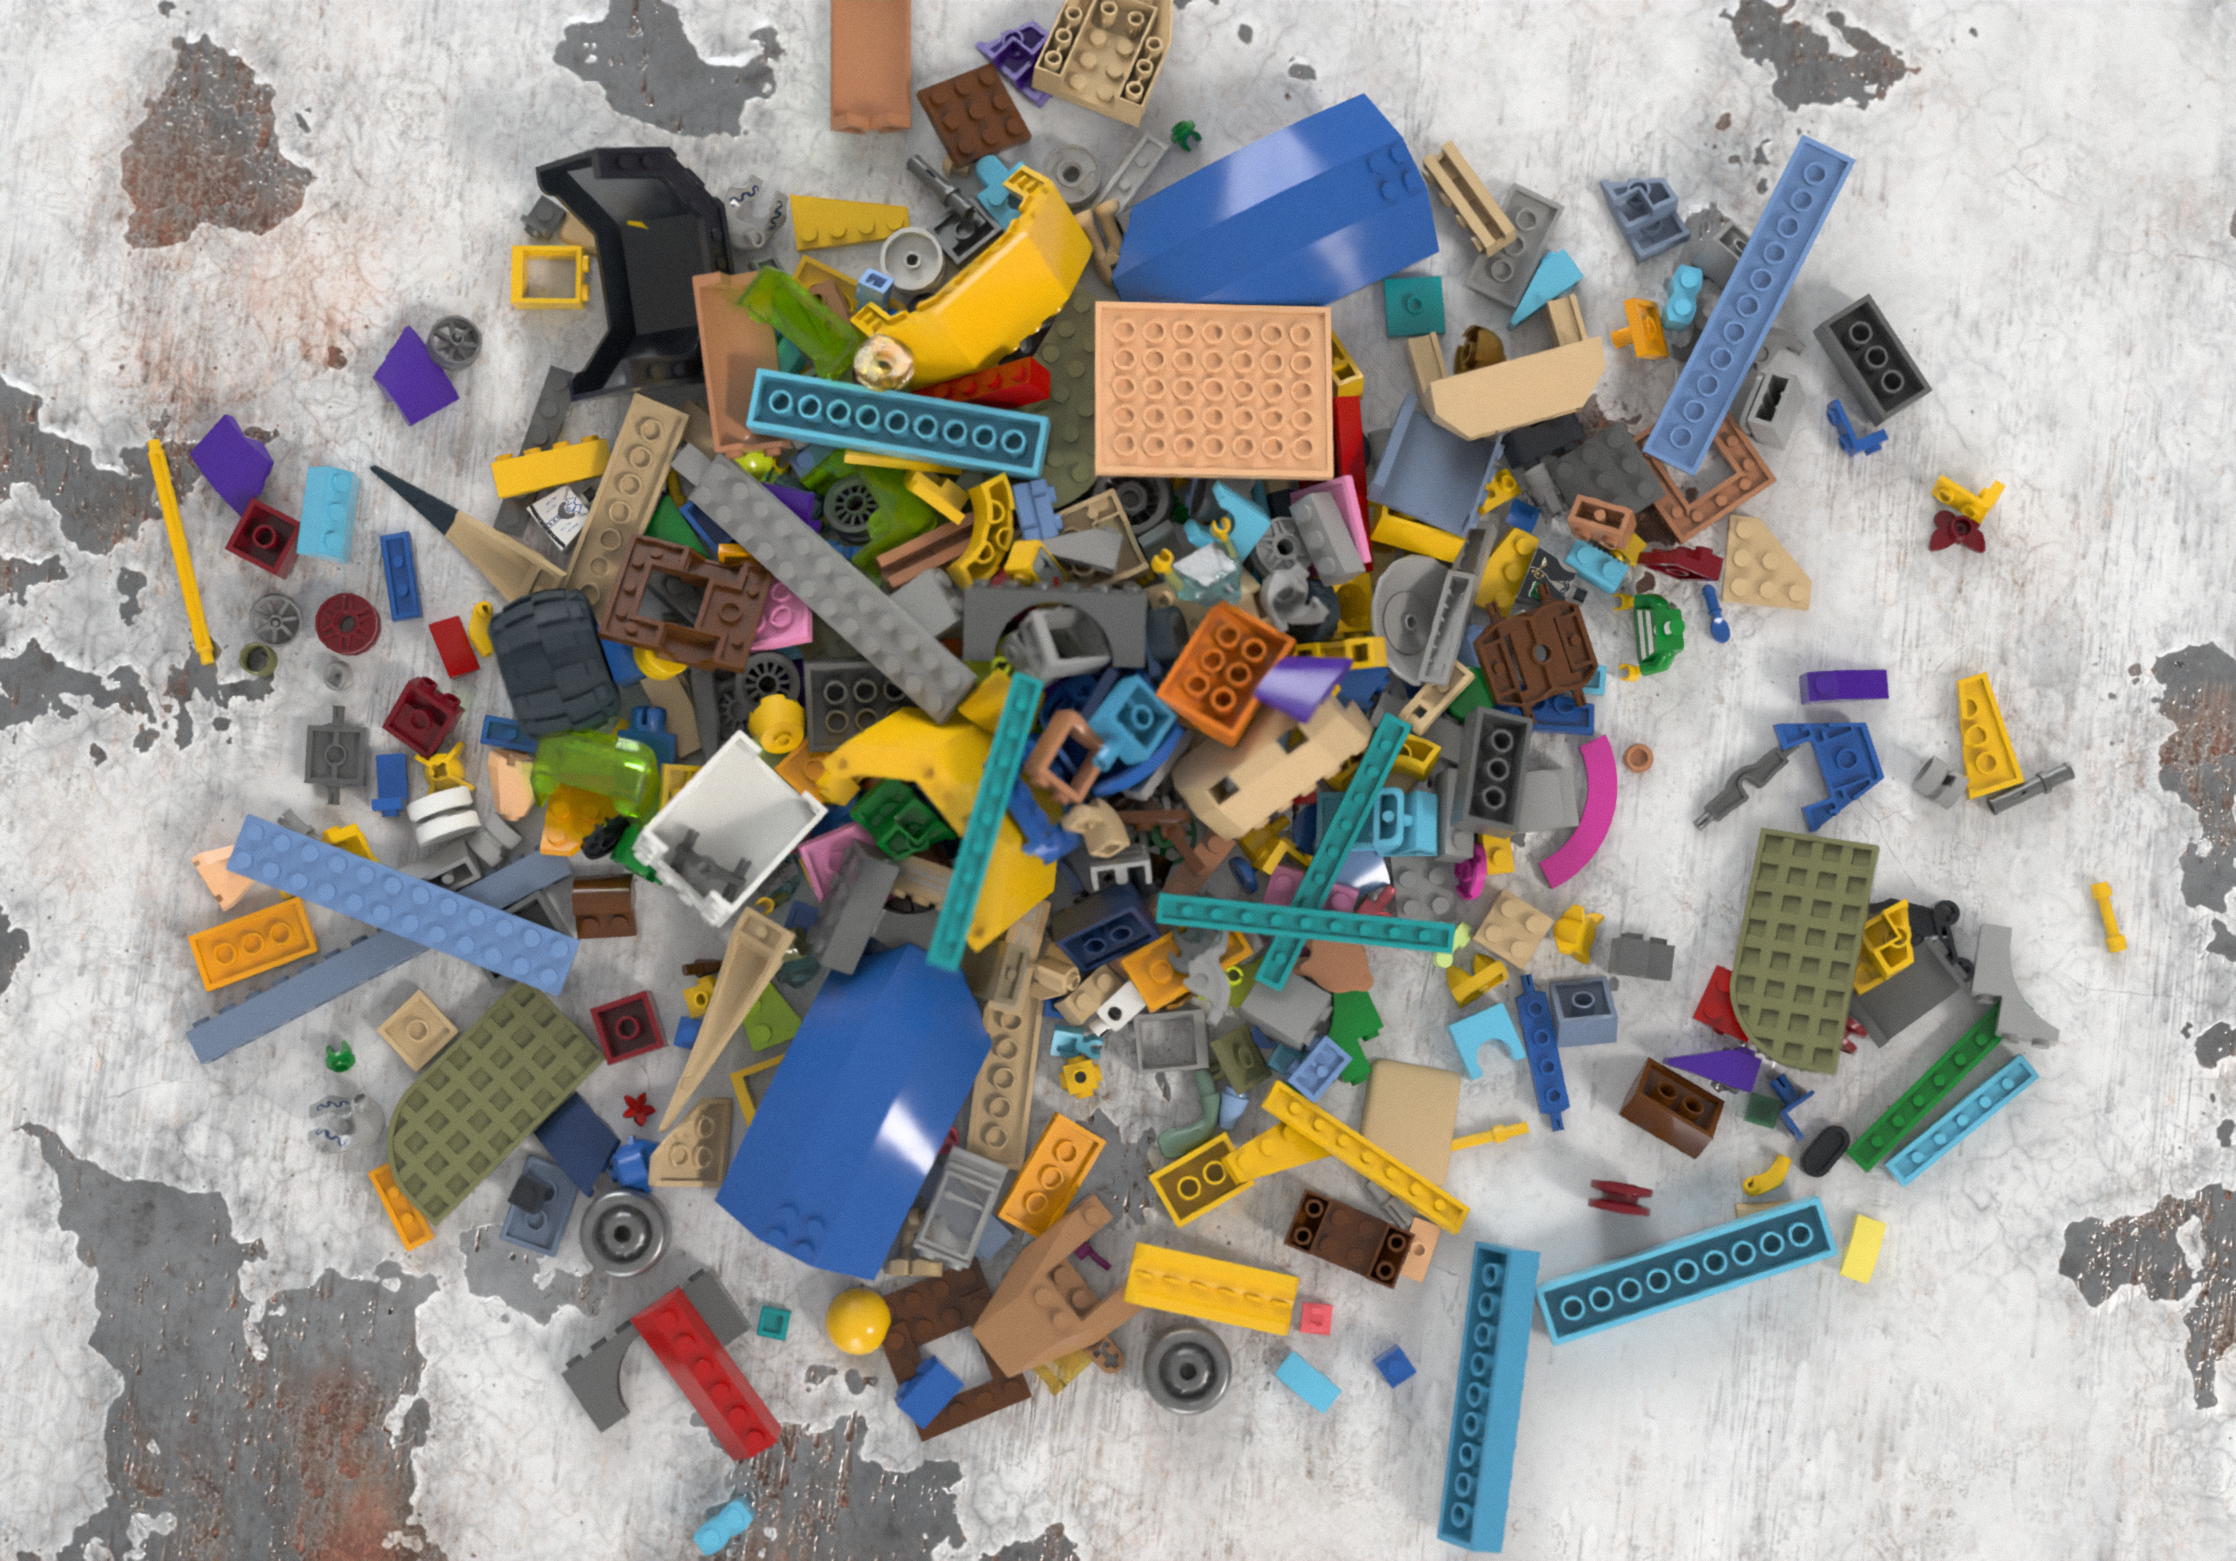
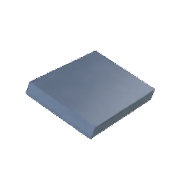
[499,1154,580,1258]

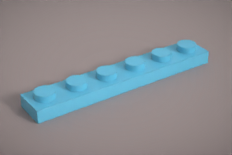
[1883,1054,2040,1187]

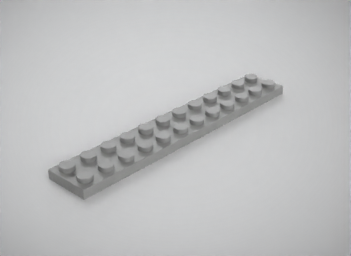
[688,454,978,724]

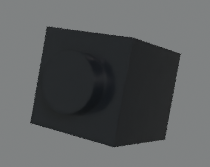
[507,1173,554,1215]

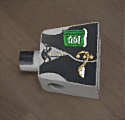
[1514,547,1588,607]

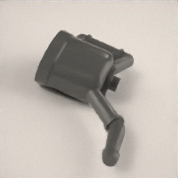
[1190,478,1259,575]

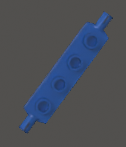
[1515,974,1570,1132]

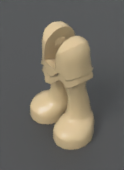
[1074,198,1122,288]

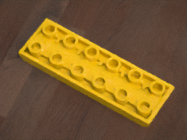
[1123,1242,1300,1336]

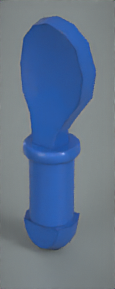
[1702,584,1731,644]

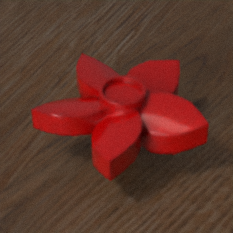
[623,1092,656,1127]

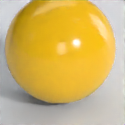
[825,1287,892,1355]

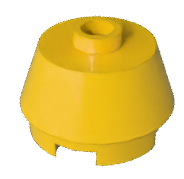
[748,694,806,754]

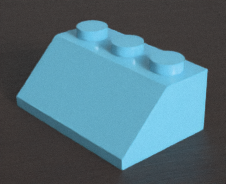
[296,466,361,565]

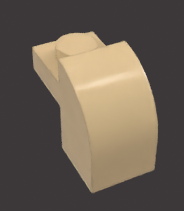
[1060,798,1130,858]

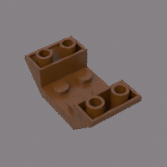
[1283,1188,1416,1290]

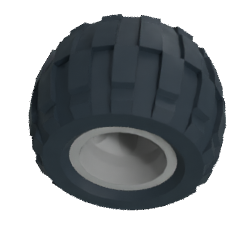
[489,588,622,742]

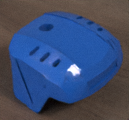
[1039,654,1184,798]

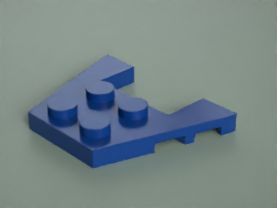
[1772,722,1885,832]

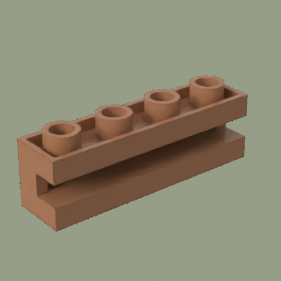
[875,511,974,595]

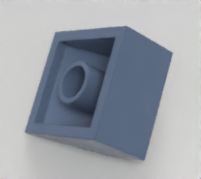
[1549,976,1618,1048]

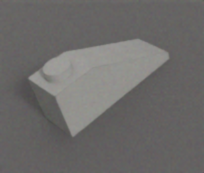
[1040,526,1124,575]

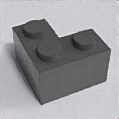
[1608,932,1675,981]

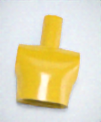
[1237,814,1290,862]

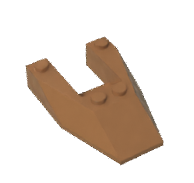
[971,1194,1146,1378]

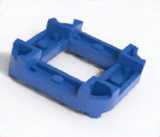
[982,732,1090,865]

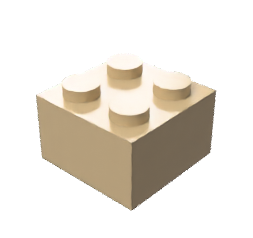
[1470,889,1554,971]

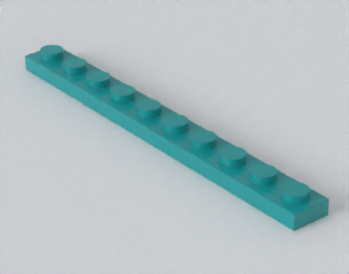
[925,672,1044,972]
[1253,712,1412,992]
[1155,892,1456,954]

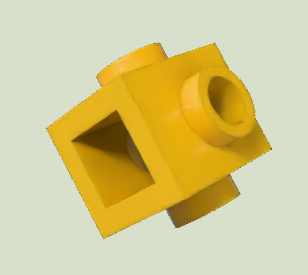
[683,974,717,1018]
[1059,1055,1103,1099]

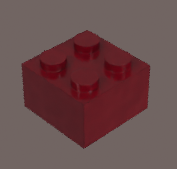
[224,497,300,580]
[590,990,669,1065]

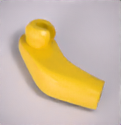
[468,601,494,658]
[1742,1154,1792,1197]

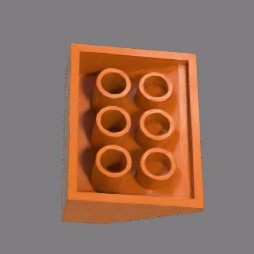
[1155,597,1296,750]

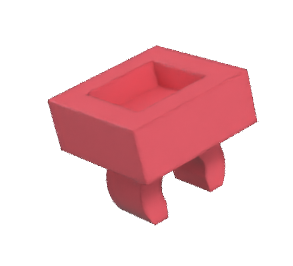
[1300,1302,1333,1335]

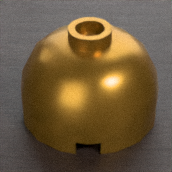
[1453,324,1507,375]

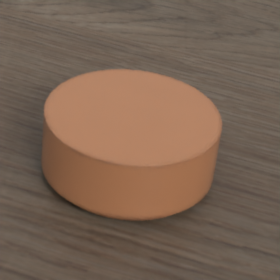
[1623,744,1654,773]

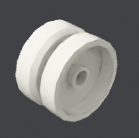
[880,227,947,298]
[406,786,481,847]

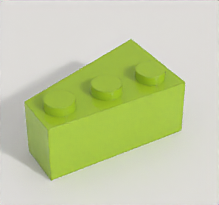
[743,980,803,1053]

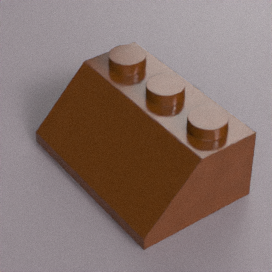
[1619,1057,1725,1160]

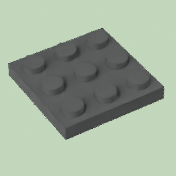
[1546,421,1666,541]

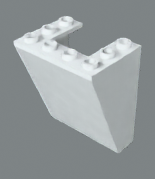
[632,729,828,929]

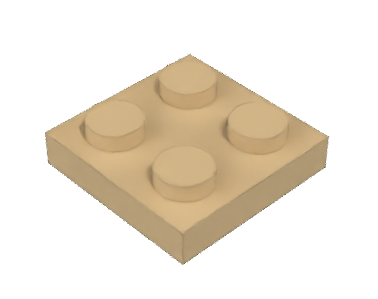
[376,989,461,1073]

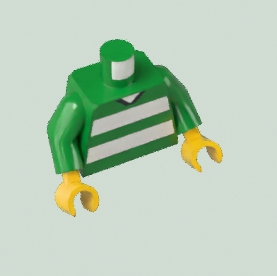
[1612,593,1685,682]

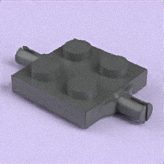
[304,705,369,805]

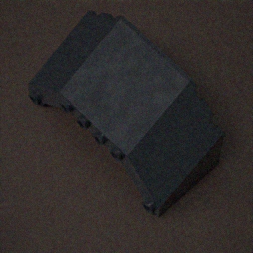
[535,147,735,402]

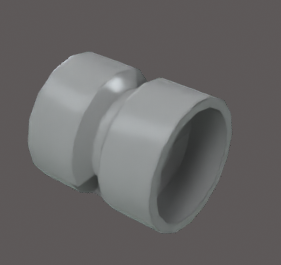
[1912,755,1969,810]
[467,812,523,868]

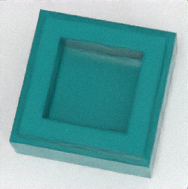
[756,1305,792,1341]

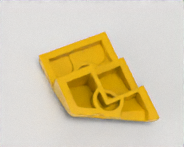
[904,469,970,525]
[957,668,1046,736]
[1853,898,1914,997]

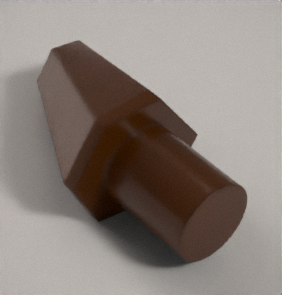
[682,959,723,978]

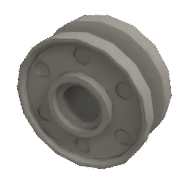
[1041,144,1101,211]
[1249,517,1312,579]

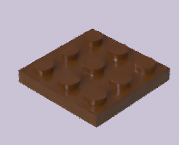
[916,62,1032,170]

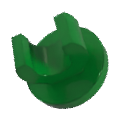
[1170,120,1202,152]
[1171,496,1191,525]
[325,1040,356,1073]

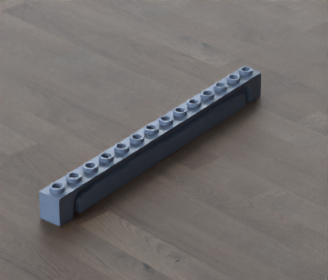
[186,843,576,1064]

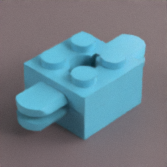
[976,155,1025,232]

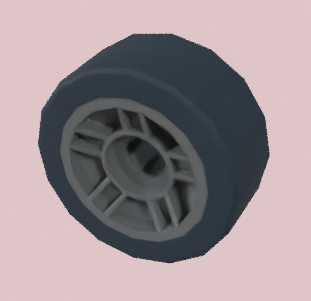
[1146,606,1189,665]

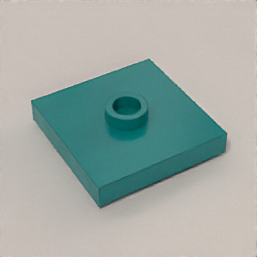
[1383,276,1446,338]

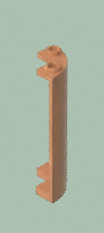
[830,0,911,134]
[692,271,791,459]

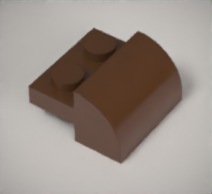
[572,873,638,939]

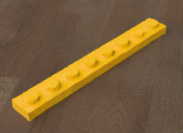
[1260,1080,1470,1235]

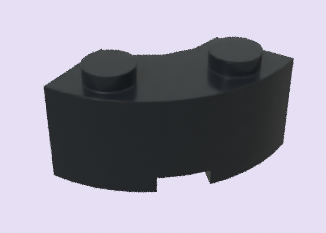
[1501,412,1586,471]

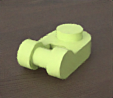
[1432,920,1473,968]

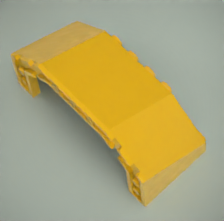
[850,165,1094,392]
[822,707,1063,952]

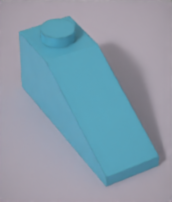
[1507,248,1584,332]

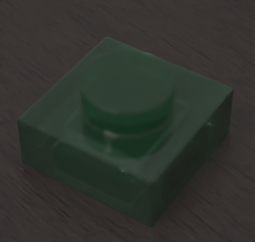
[1743,1092,1782,1129]

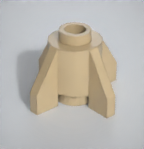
[1027,941,1080,1000]

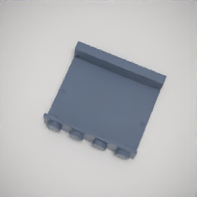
[1366,393,1505,538]

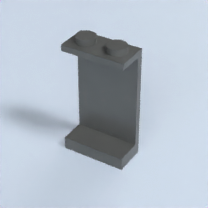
[1849,936,1968,1049]

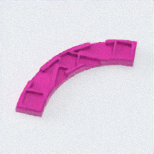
[1538,734,1617,889]

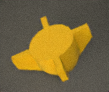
[414,741,477,796]
[1553,904,1604,964]

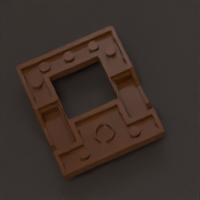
[598,532,774,674]
[881,1258,1032,1442]

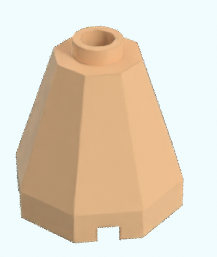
[487,749,553,821]
[190,845,256,912]

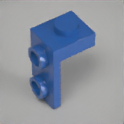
[1826,398,1889,458]
[372,753,409,818]

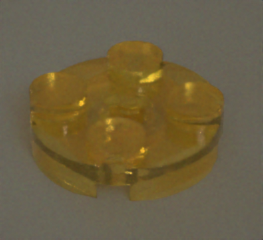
[854,333,914,392]

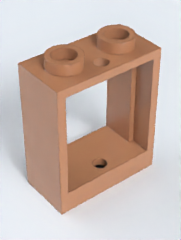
[1022,710,1105,806]

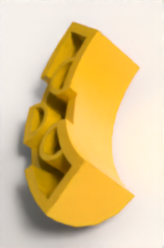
[946,472,1015,591]
[1322,734,1442,792]

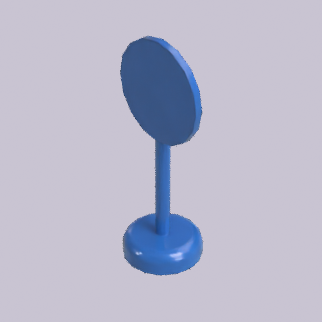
[1228,805,1317,895]

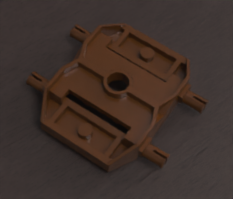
[1473,582,1599,724]

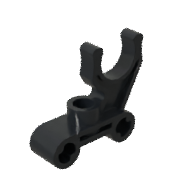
[1868,898,1975,983]

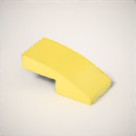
[1839,1214,1886,1284]

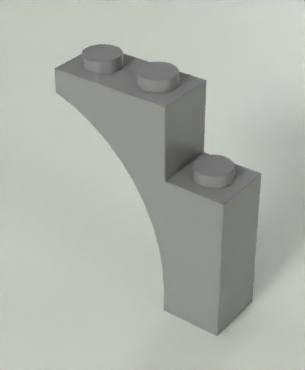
[1969,923,2060,1049]

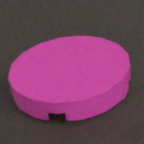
[1454,842,1487,901]

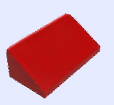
[428,616,481,680]

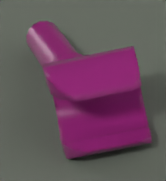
[1073,1241,1112,1271]

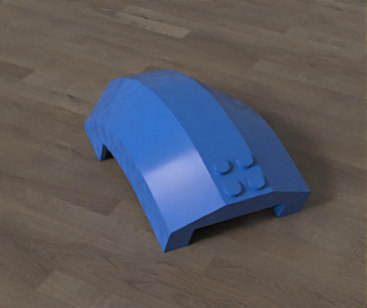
[1111,93,1439,307]
[715,942,993,1281]

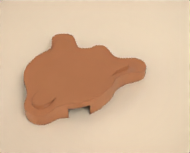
[1291,939,1374,993]

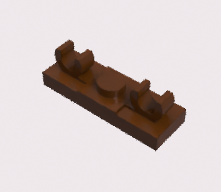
[1115,809,1191,839]

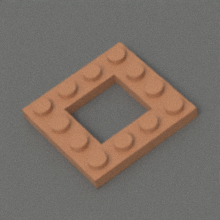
[1632,410,1777,545]

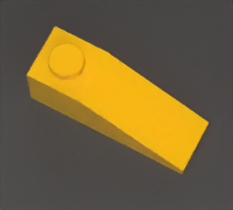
[1331,328,1364,400]

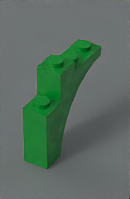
[1285,990,1384,1096]

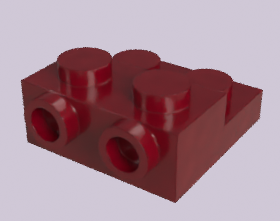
[1637,546,1724,581]
[382,676,466,760]

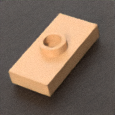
[1400,1216,1442,1283]

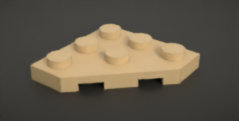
[1720,515,1812,611]
[648,1097,732,1187]

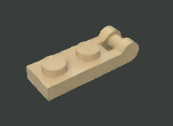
[1397,660,1475,737]

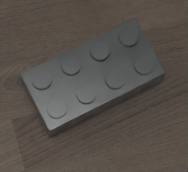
[1813,294,1933,428]
[1449,706,1534,839]
[806,838,900,975]

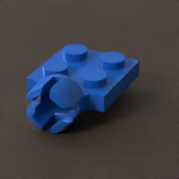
[614,705,678,793]

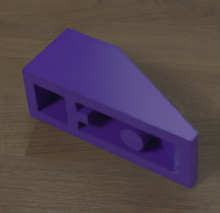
[1799,670,1889,705]
[1662,1046,1762,1093]

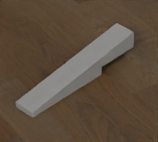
[1418,521,1498,687]

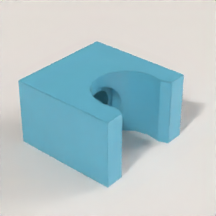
[1183,480,1272,570]
[1445,1002,1527,1080]

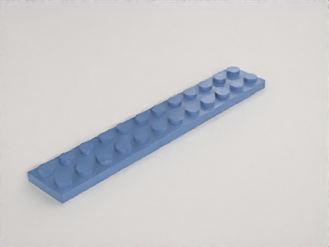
[1641,135,1856,477]
[225,814,581,996]

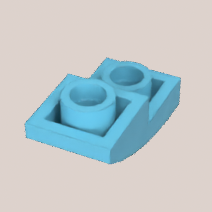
[1274,1351,1342,1414]

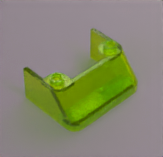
[736,265,871,381]
[800,448,938,578]
[530,728,660,835]

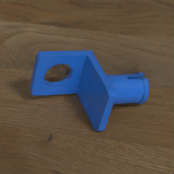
[1769,1073,1815,1142]

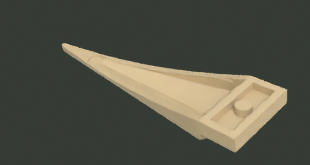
[659,906,795,1133]

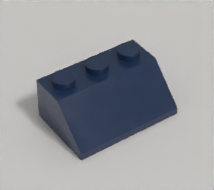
[1050,880,1161,974]

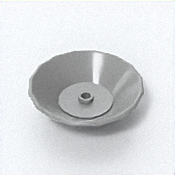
[1371,554,1471,687]

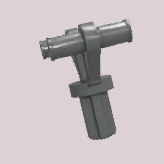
[669,828,752,902]

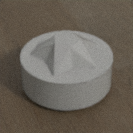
[323,661,353,691]

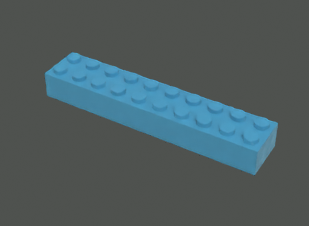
[1437,1241,1540,1553]

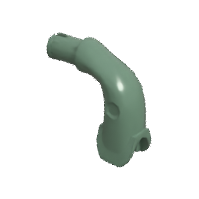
[1157,1068,1221,1158]

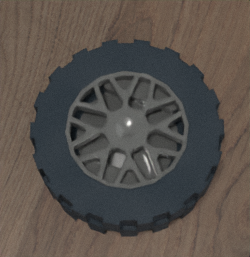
[1284,579,1340,644]

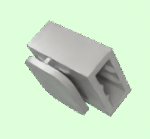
[1740,367,1806,450]
[889,568,964,642]
[1514,768,1579,835]
[1240,971,1333,1052]

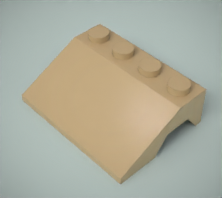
[1010,488,1150,611]

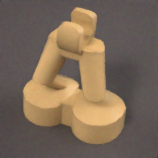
[885,1208,943,1277]

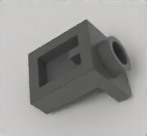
[520,195,567,241]

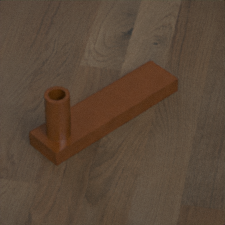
[1106,791,1206,875]

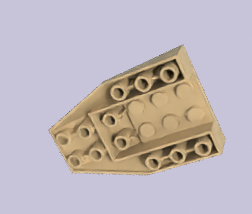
[1031,0,1173,128]

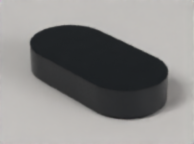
[1800,1125,1850,1177]

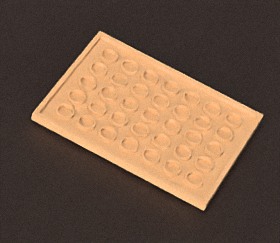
[1095,301,1333,481]

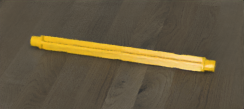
[147,439,214,665]

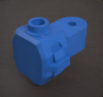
[608,1135,661,1193]

